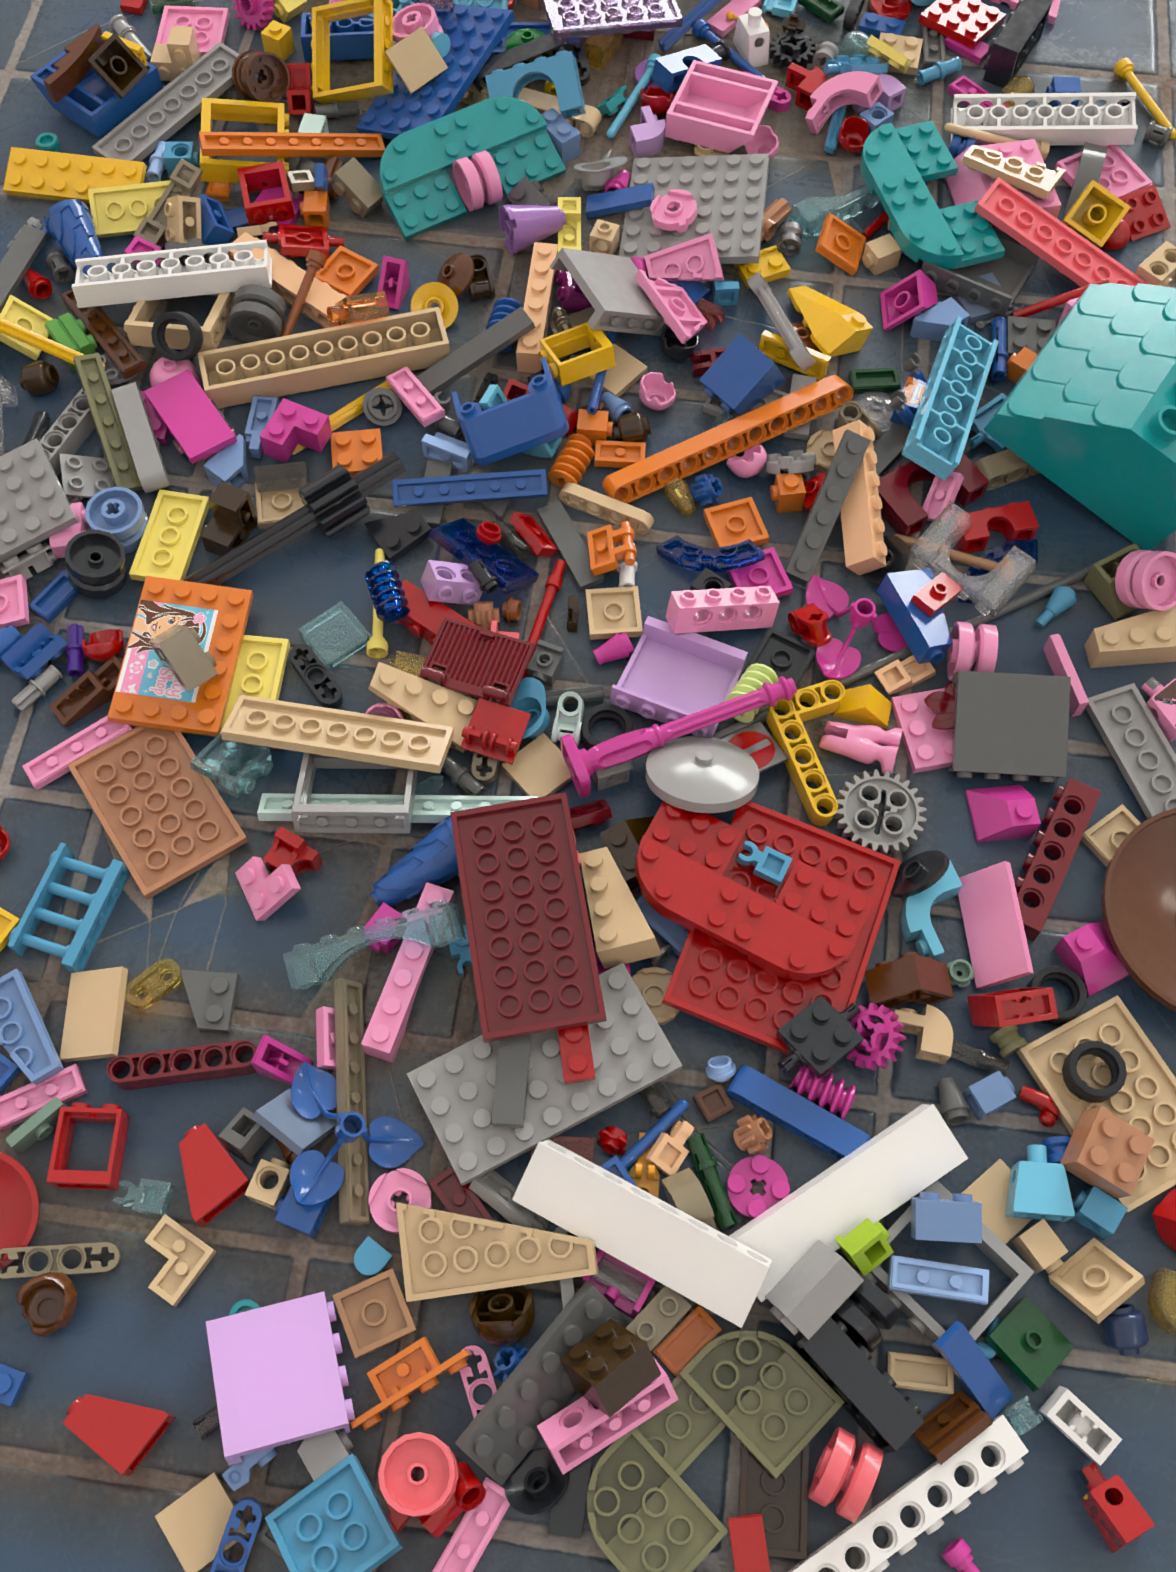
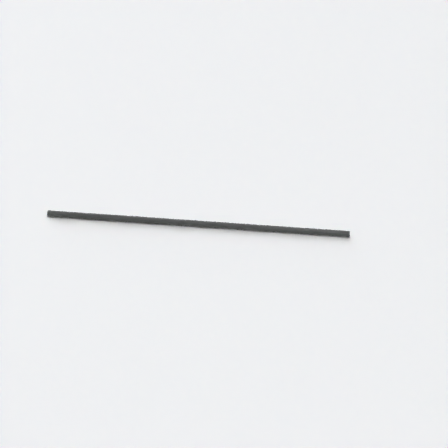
[713,564,1093,739]

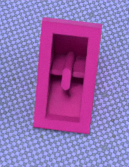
[376,255,410,310]
[251,1035,313,1086]

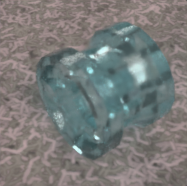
[1000,1394,1044,1436]

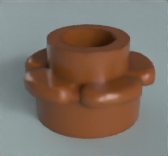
[502,597,522,623]

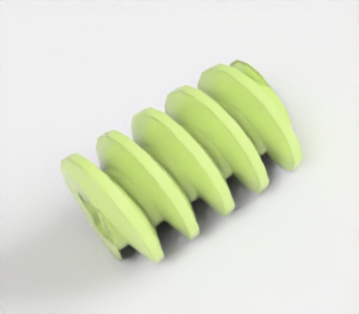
[725,663,778,723]

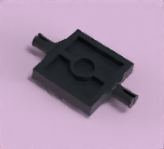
[776,996,864,1079]

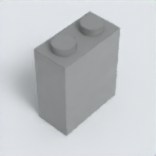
[765,1240,864,1340]

